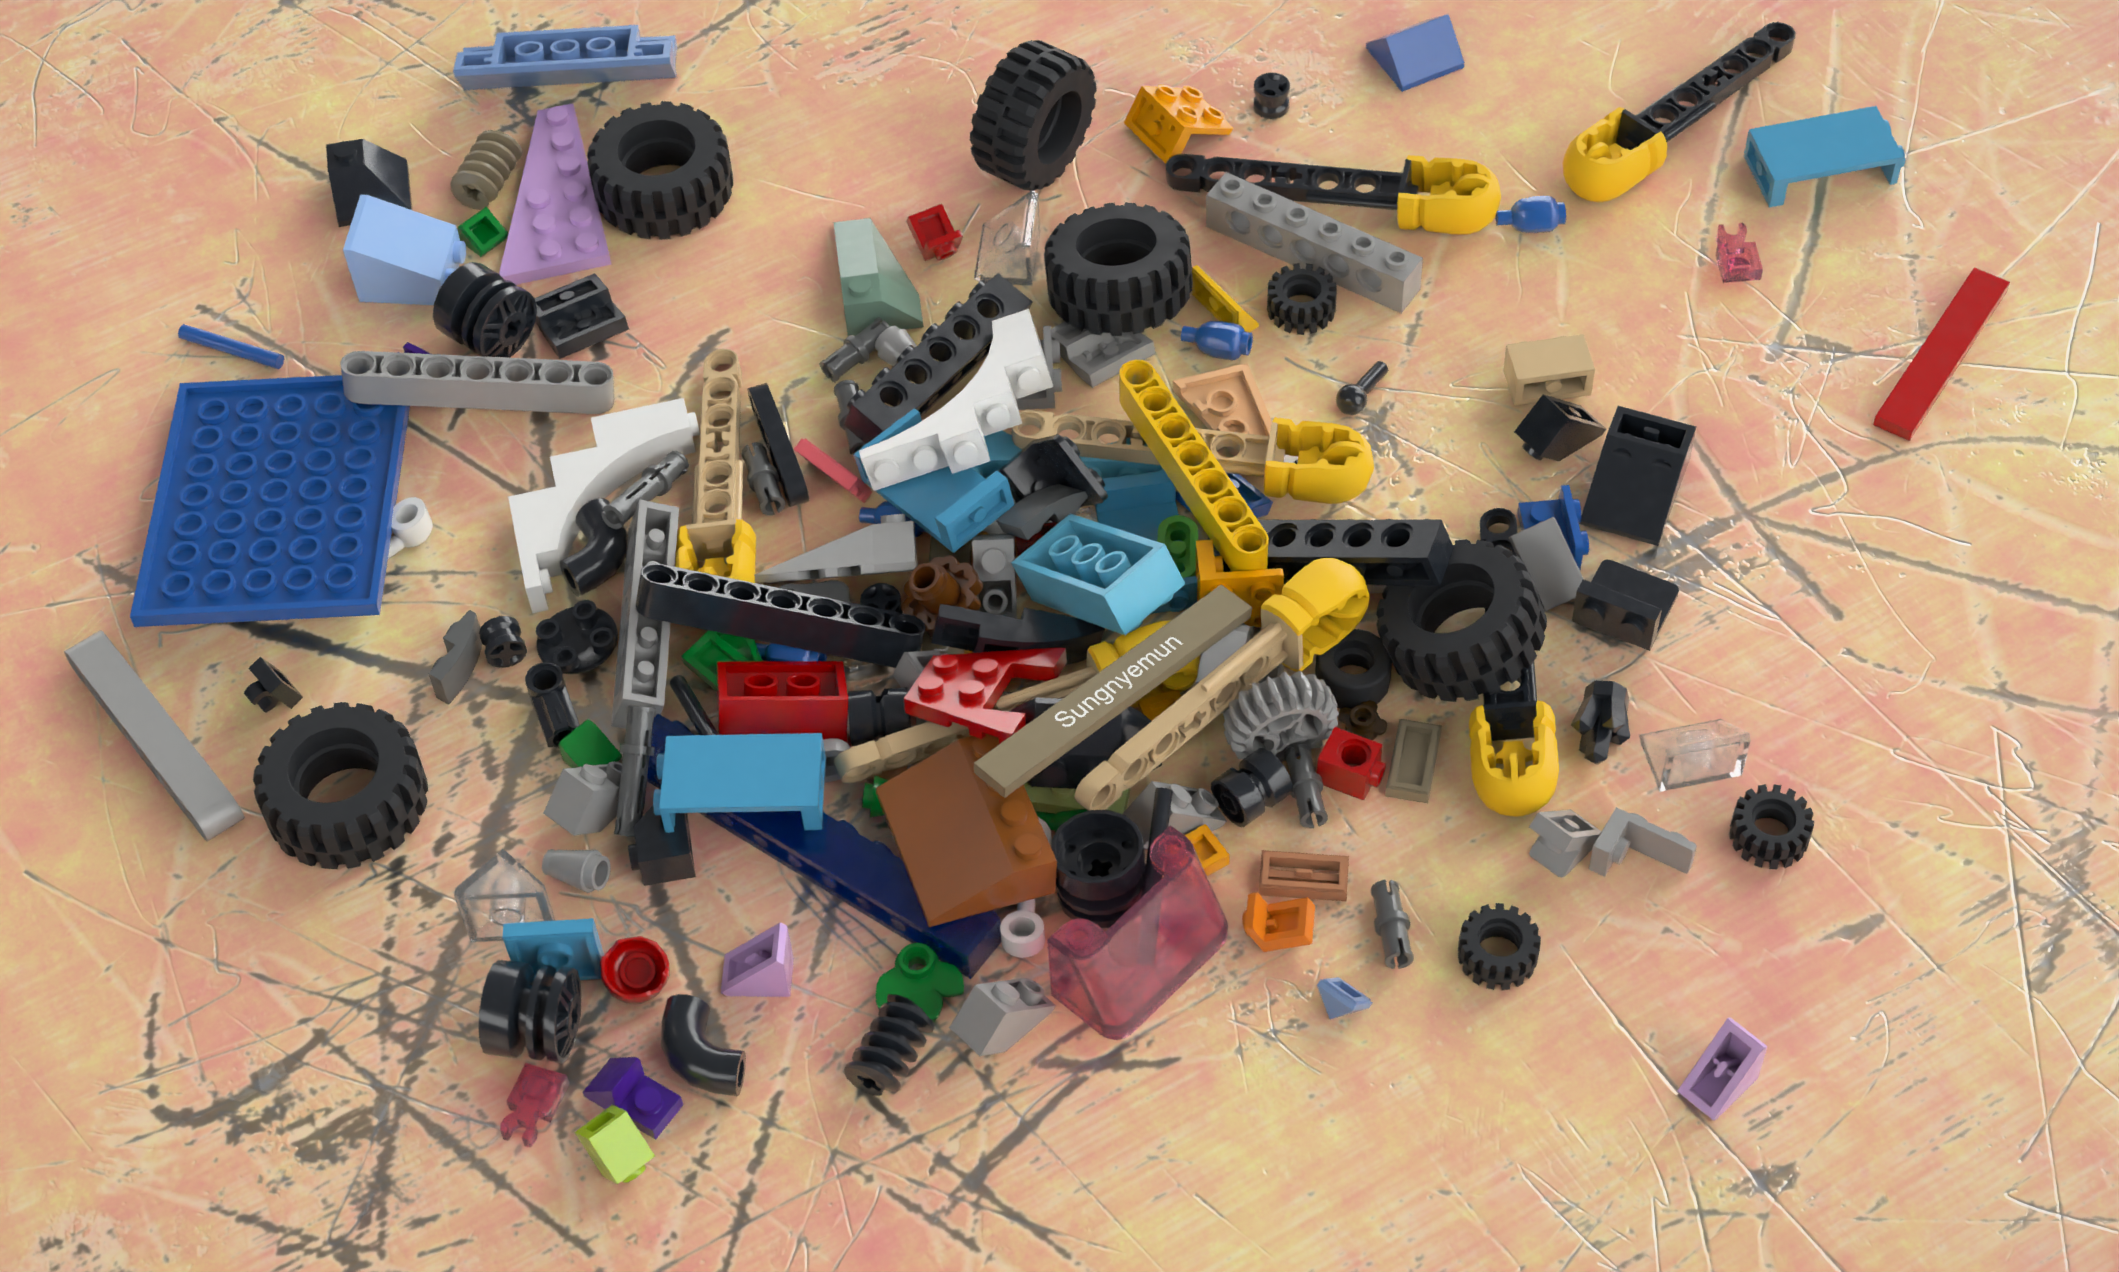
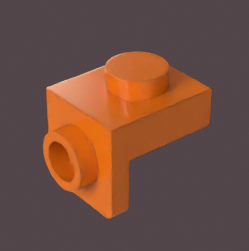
[1242,892,1315,952]

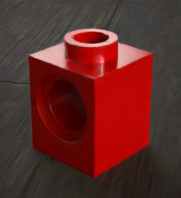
[1317,727,1386,801]

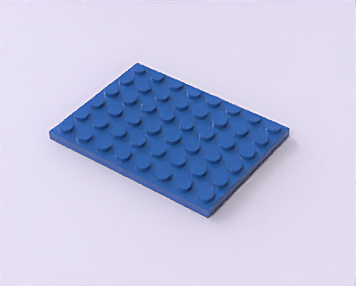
[130,375,410,627]

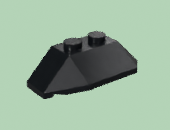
[1009,697,1162,789]

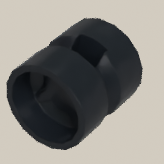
[848,687,911,746]
[1211,748,1293,827]

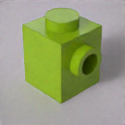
[574,1105,655,1184]

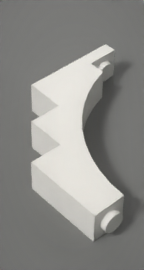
[508,398,700,613]

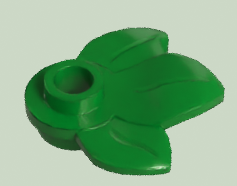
[875,943,964,1022]

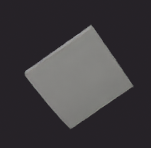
[1051,322,1156,388]

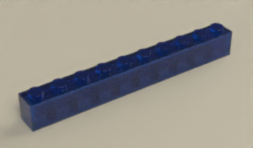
[647,713,1001,979]

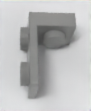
[1589,807,1697,877]

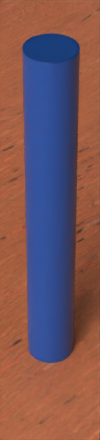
[178,324,284,369]

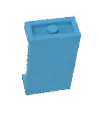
[1744,106,1905,208]
[853,408,1015,553]
[1094,470,1197,614]
[653,733,826,833]

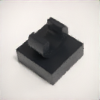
[244,657,303,713]

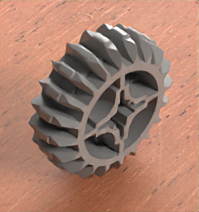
[1223,671,1339,762]

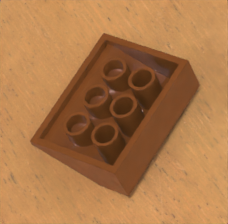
[876,734,1057,927]

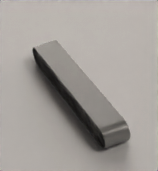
[340,351,614,414]
[64,630,245,841]

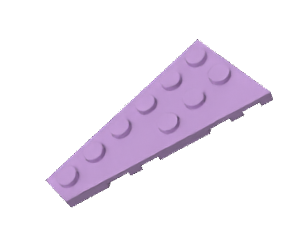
[499,103,612,285]

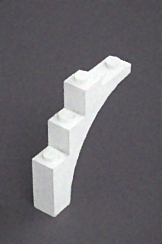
[859,309,1053,491]

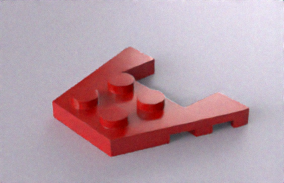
[904,648,1067,744]

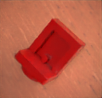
[906,204,963,261]

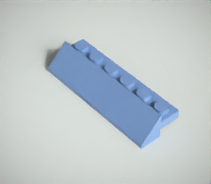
[453,25,677,90]

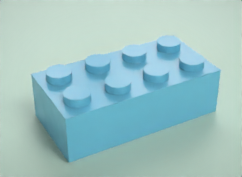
[1011,513,1185,635]

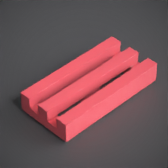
[794,438,872,503]

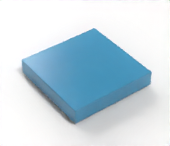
[502,918,604,980]

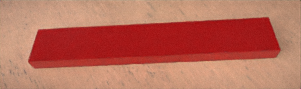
[1873,267,2010,441]

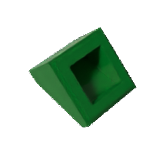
[457,207,509,257]
[559,719,622,768]

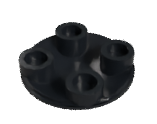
[536,600,618,674]

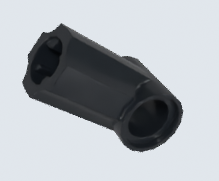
[525,662,580,748]

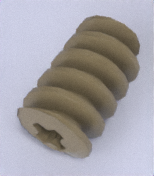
[450,130,522,210]

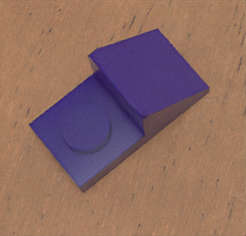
[582,1057,683,1140]

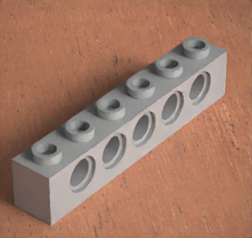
[1206,172,1423,313]
[611,499,679,734]

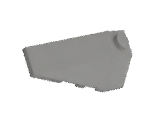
[754,514,918,584]

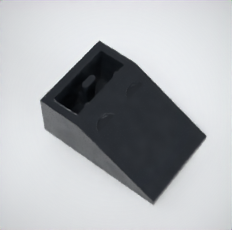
[1579,406,1696,546]

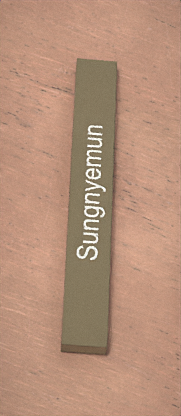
[974,584,1252,798]

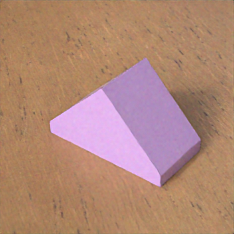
[721,922,794,997]
[1677,1018,1768,1120]

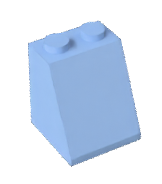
[343,195,466,305]

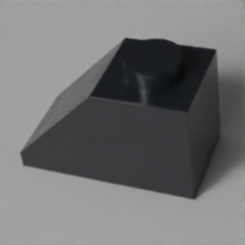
[1514,394,1607,461]
[628,806,696,886]

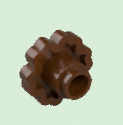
[901,555,983,637]

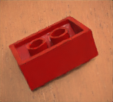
[717,661,848,743]

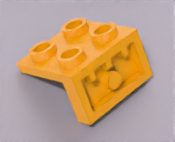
[1123,84,1233,164]
[1195,539,1284,627]

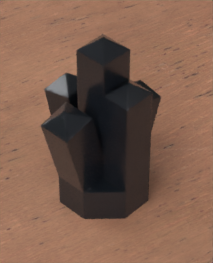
[1571,680,1630,765]

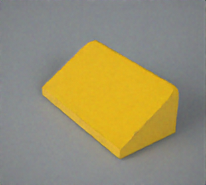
[1192,265,1259,332]

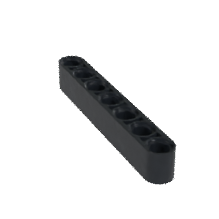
[635,564,926,668]

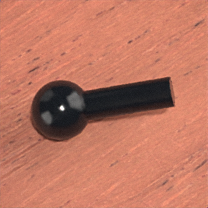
[1336,361,1388,415]

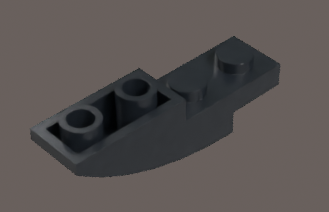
[931,604,1105,665]

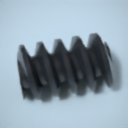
[844,994,935,1096]

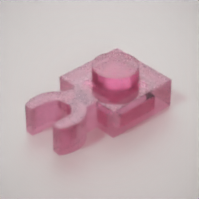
[1715,223,1763,283]
[500,1063,570,1148]

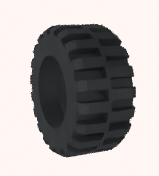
[970,40,1097,191]
[587,101,733,240]
[1044,202,1193,336]
[1376,539,1547,702]
[253,702,428,869]

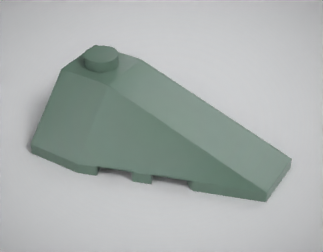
[833,218,923,336]

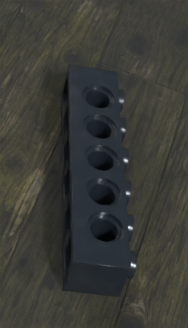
[844,273,1033,444]
[1207,519,1454,586]

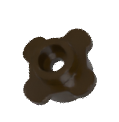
[1338,700,1387,741]

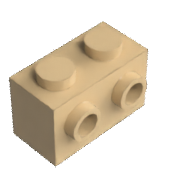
[1503,334,1595,406]

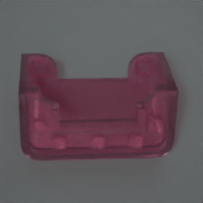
[1047,825,1228,1040]

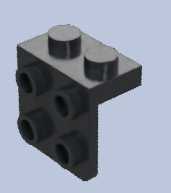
[998,434,1108,532]
[1572,560,1679,651]

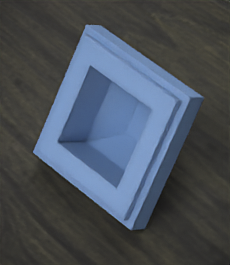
[1317,977,1372,1019]

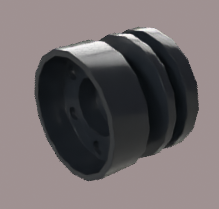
[433,262,537,358]
[1051,810,1146,928]
[478,960,582,1063]

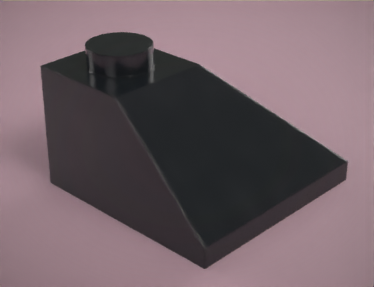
[326,139,412,227]

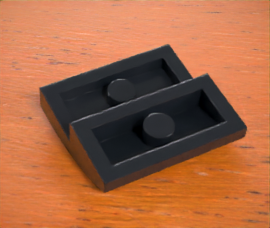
[535,273,629,359]

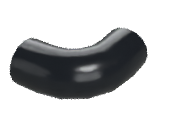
[560,498,628,597]
[661,994,746,1096]

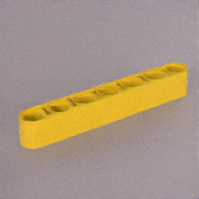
[1119,360,1269,572]

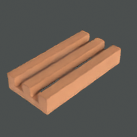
[1259,850,1349,901]

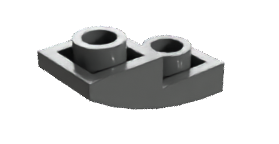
[996,484,1088,540]
[428,610,482,705]

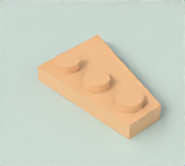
[1173,363,1272,456]

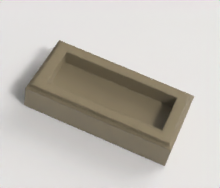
[1385,719,1442,803]

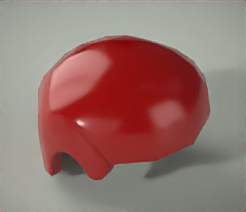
[600,936,670,1004]

